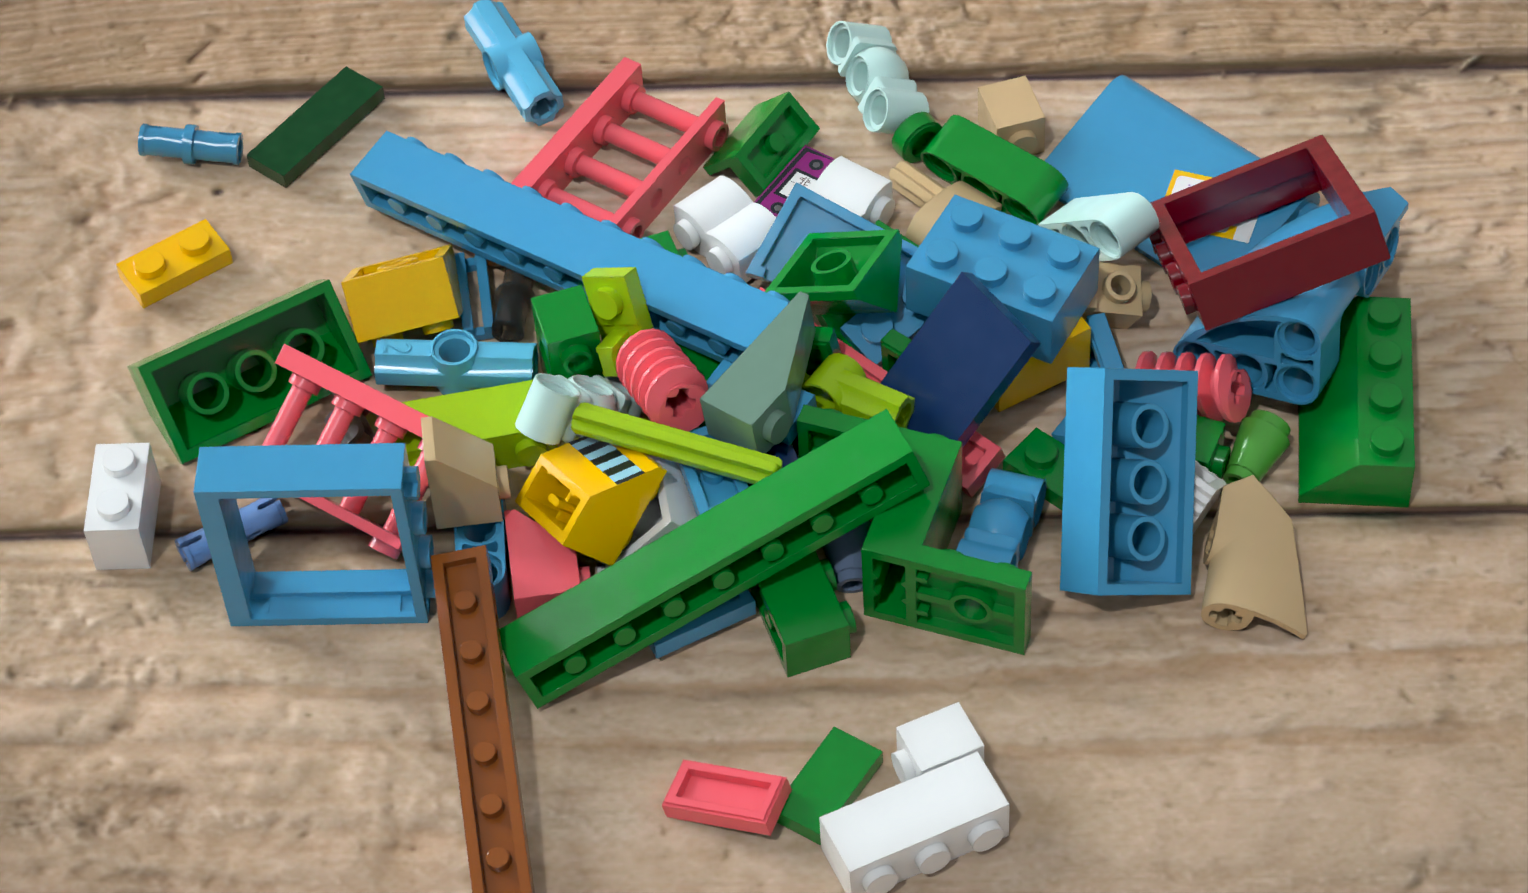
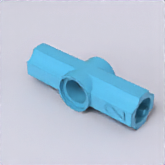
[464,0,564,126]
[374,329,539,395]

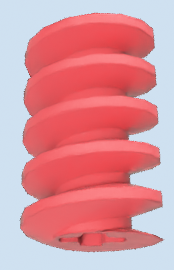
[616,328,708,432]
[1135,351,1252,423]

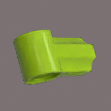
[802,353,915,429]

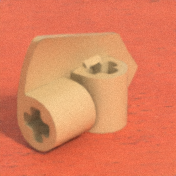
[1201,475,1308,639]

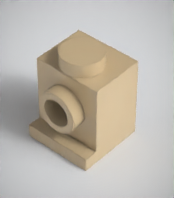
[1082,262,1152,329]

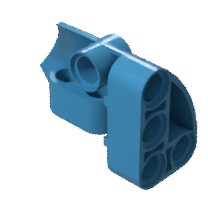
[1173,187,1409,405]

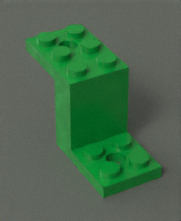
[797,404,1032,655]

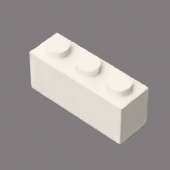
[819,751,1010,893]

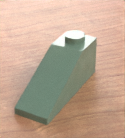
[700,291,816,454]

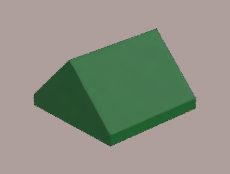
[765,229,902,315]

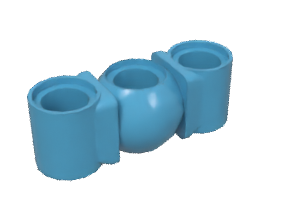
[956,468,1047,567]

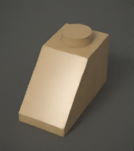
[421,416,511,529]

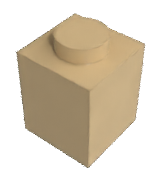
[978,76,1045,155]

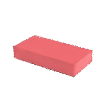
[662,759,792,836]

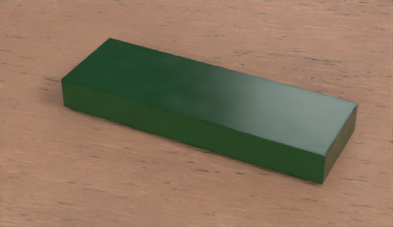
[247,66,385,188]

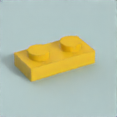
[116,219,233,309]

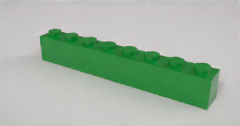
[500,409,930,709]

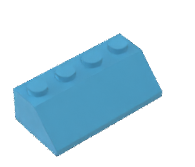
[1060,367,1198,596]

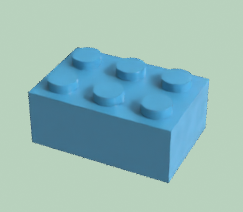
[906,195,1100,364]

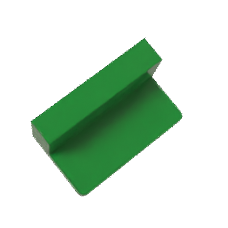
[703,91,820,197]

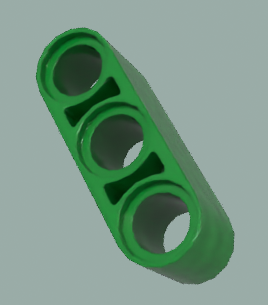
[920,115,1069,225]

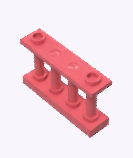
[511,57,729,239]
[262,344,429,560]

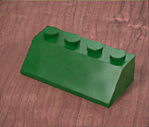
[127,279,372,464]
[1298,296,1415,508]

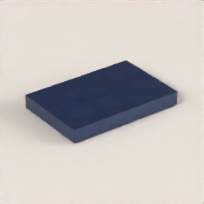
[880,272,1041,448]

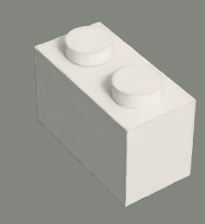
[84,443,161,570]

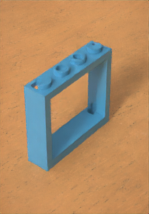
[193,443,436,626]

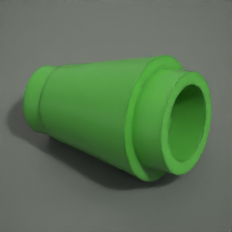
[1223,410,1291,484]

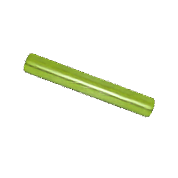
[571,402,783,484]

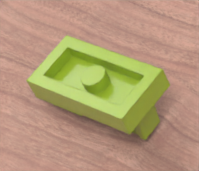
[582,267,653,377]

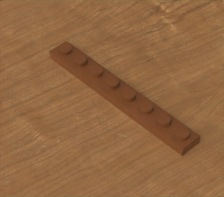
[431,545,535,893]

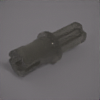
[491,268,535,343]

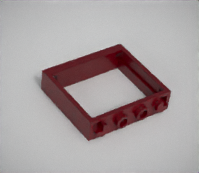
[1148,134,1391,331]

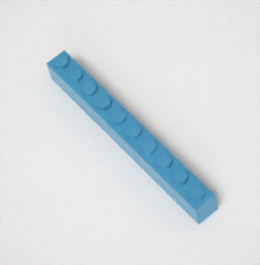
[350,131,790,363]

